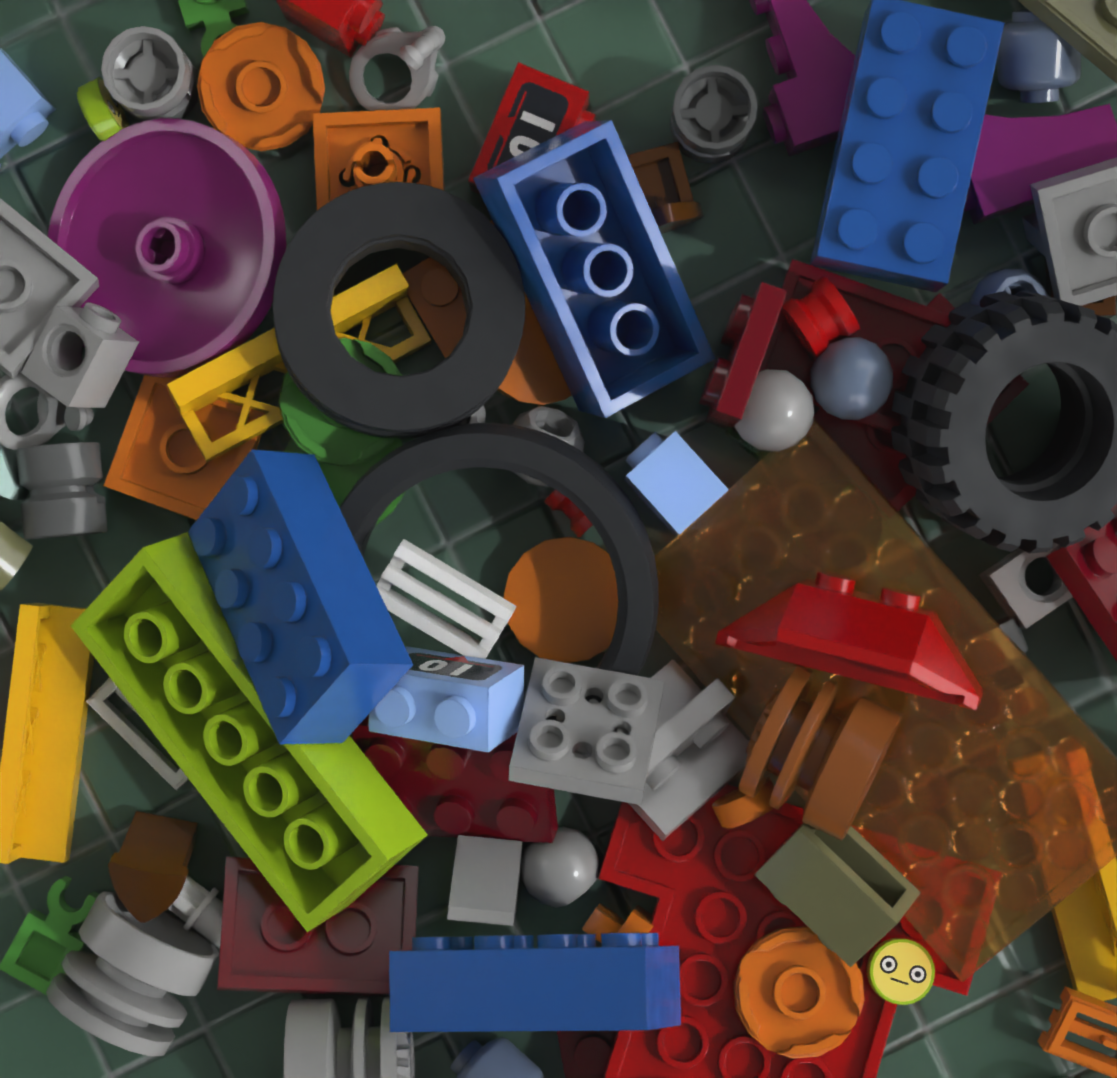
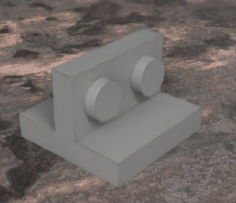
[1022,157,1117,306]
[0,198,99,379]
[614,660,749,841]

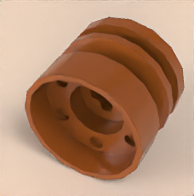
[739,665,903,841]

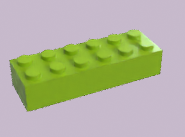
[71,532,428,933]

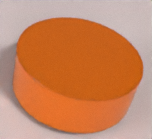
[712,777,774,828]

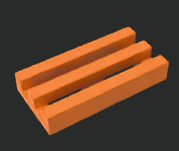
[1037,986,1117,1078]

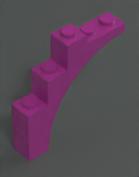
[749,0,1117,225]

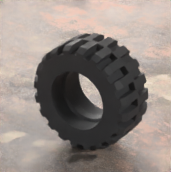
[891,291,1117,553]

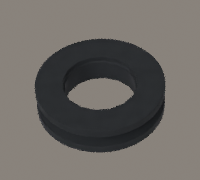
[273,182,525,439]

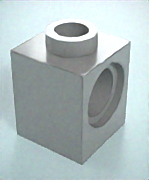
[21,302,139,408]
[979,542,1073,629]

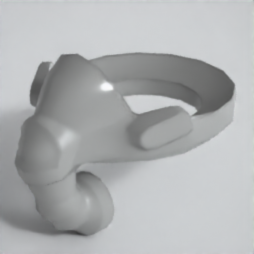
[349,26,445,111]
[0,371,94,450]

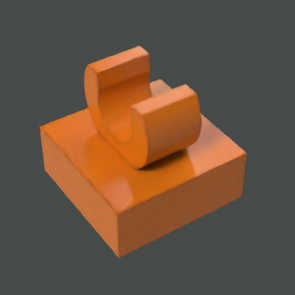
[582,903,654,943]

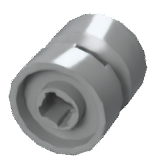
[101,26,199,122]

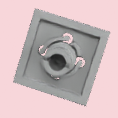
[508,657,665,805]

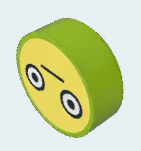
[77,77,130,141]
[867,938,935,1005]

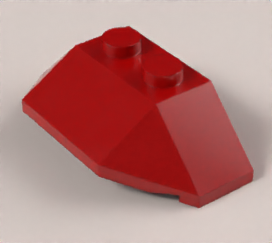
[715,571,983,711]

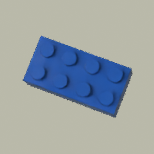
[810,0,1005,292]
[473,120,715,418]
[188,449,413,745]
[389,933,681,1032]

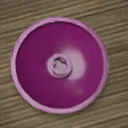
[47,118,286,377]

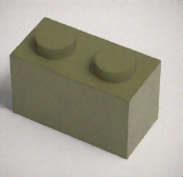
[754,823,921,967]

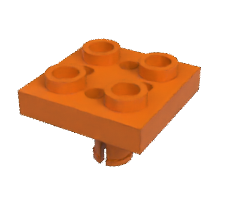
[312,108,445,211]

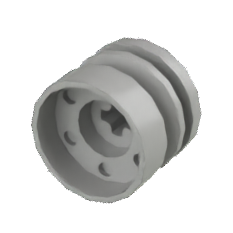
[46,891,220,1056]
[284,996,415,1078]

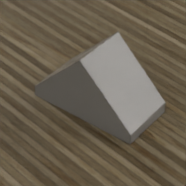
[447,835,522,926]

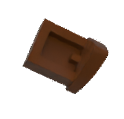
[627,142,704,234]
[108,811,198,923]

